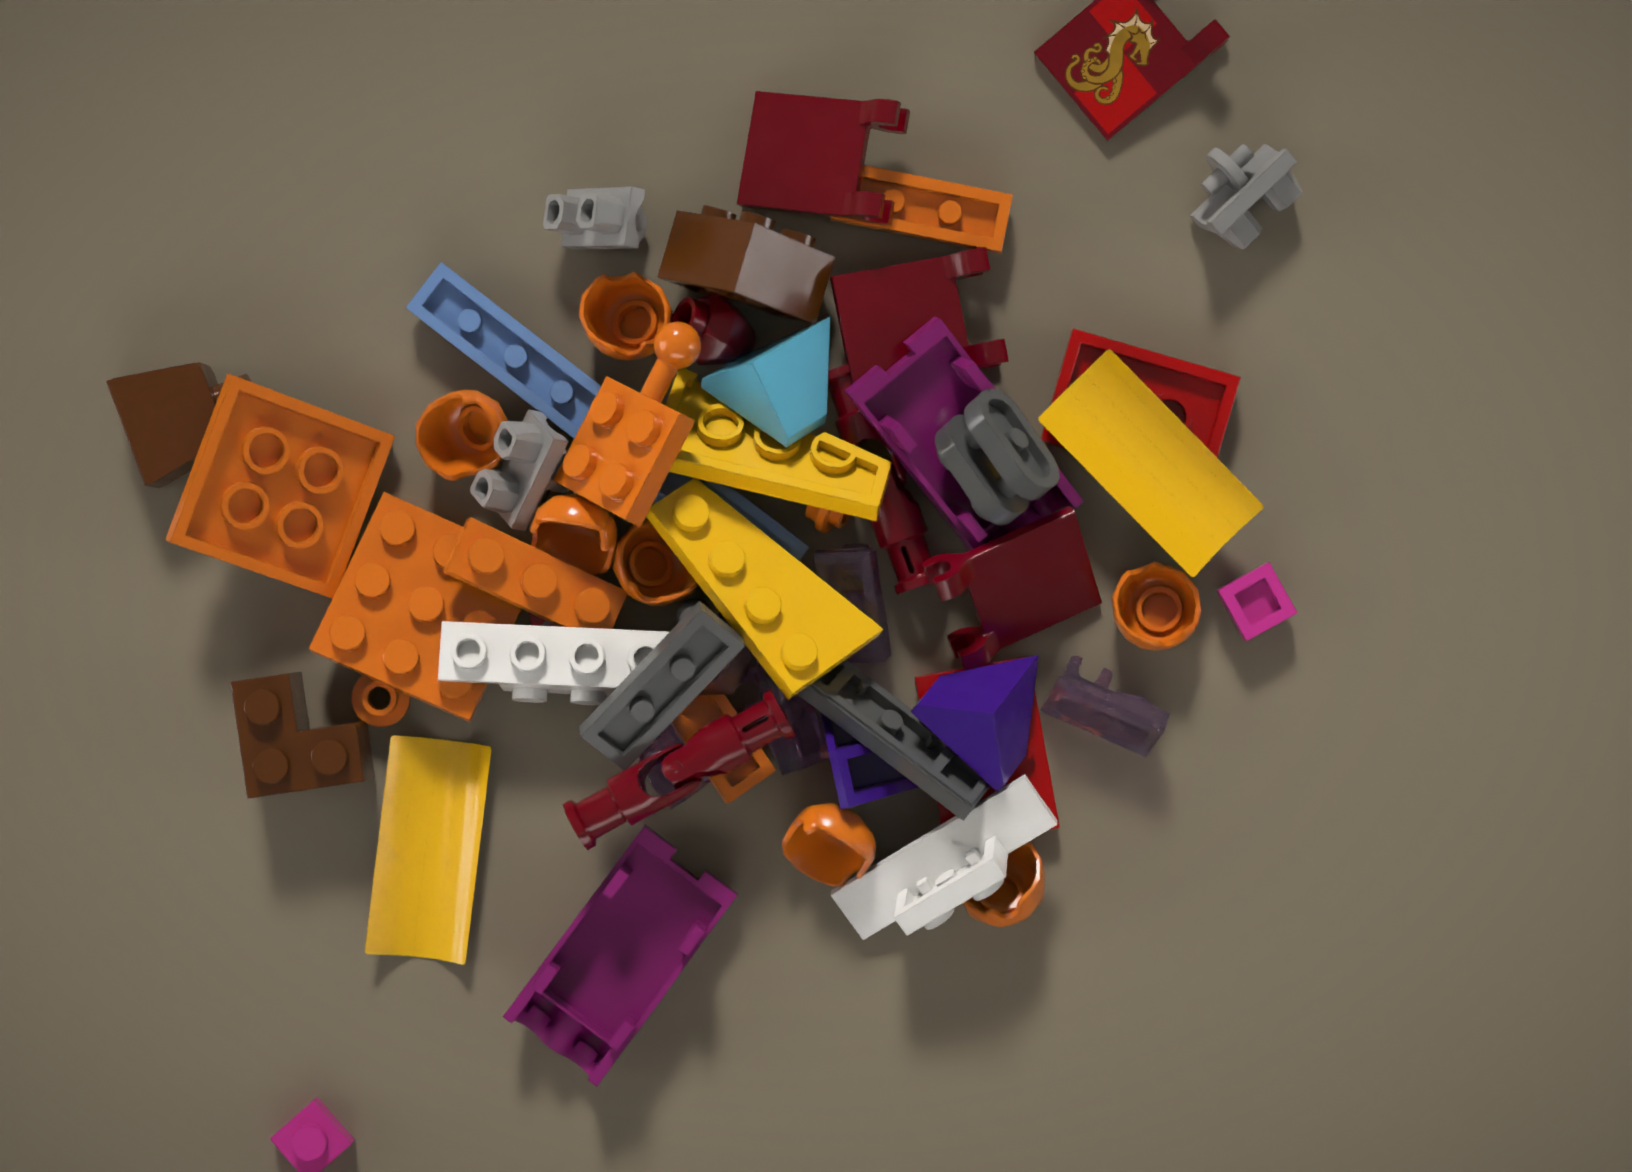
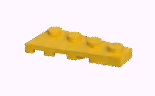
[666,368,892,521]
[646,478,883,700]

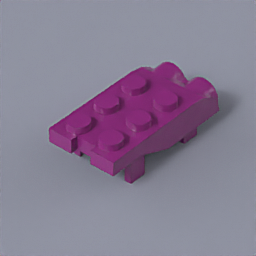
[844,316,1084,550]
[503,824,738,1087]

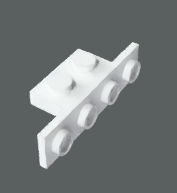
[438,621,669,705]
[831,774,1057,940]

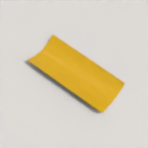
[1038,349,1264,577]
[365,735,491,965]

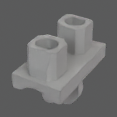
[1190,144,1303,249]
[543,186,648,250]
[470,409,569,531]

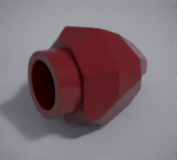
[672,294,755,366]

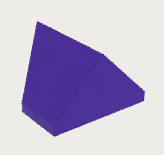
[910,655,1039,792]
[820,712,918,809]

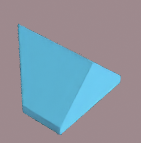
[701,317,830,447]

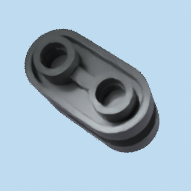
[935,389,1060,525]

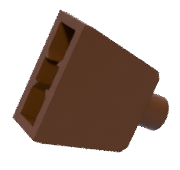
[106,362,252,488]

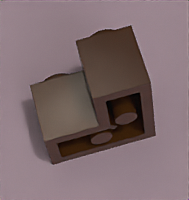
[657,205,835,324]
[230,671,375,799]

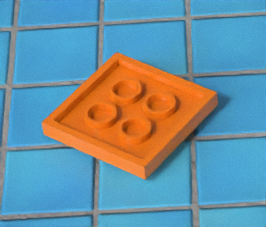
[165,373,395,599]
[309,492,523,723]

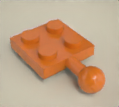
[553,322,701,527]

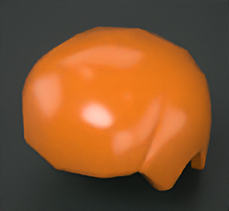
[579,272,673,361]
[415,389,508,481]
[530,494,618,576]
[613,519,698,607]
[1112,562,1202,651]
[782,803,876,887]
[962,841,1046,927]

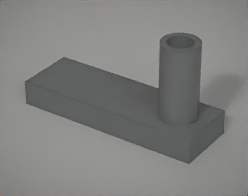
[579,598,745,770]

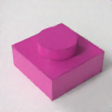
[1215,562,1298,641]
[270,1097,355,1172]

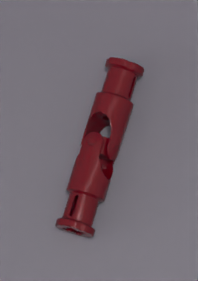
[828,364,932,594]
[562,689,796,850]

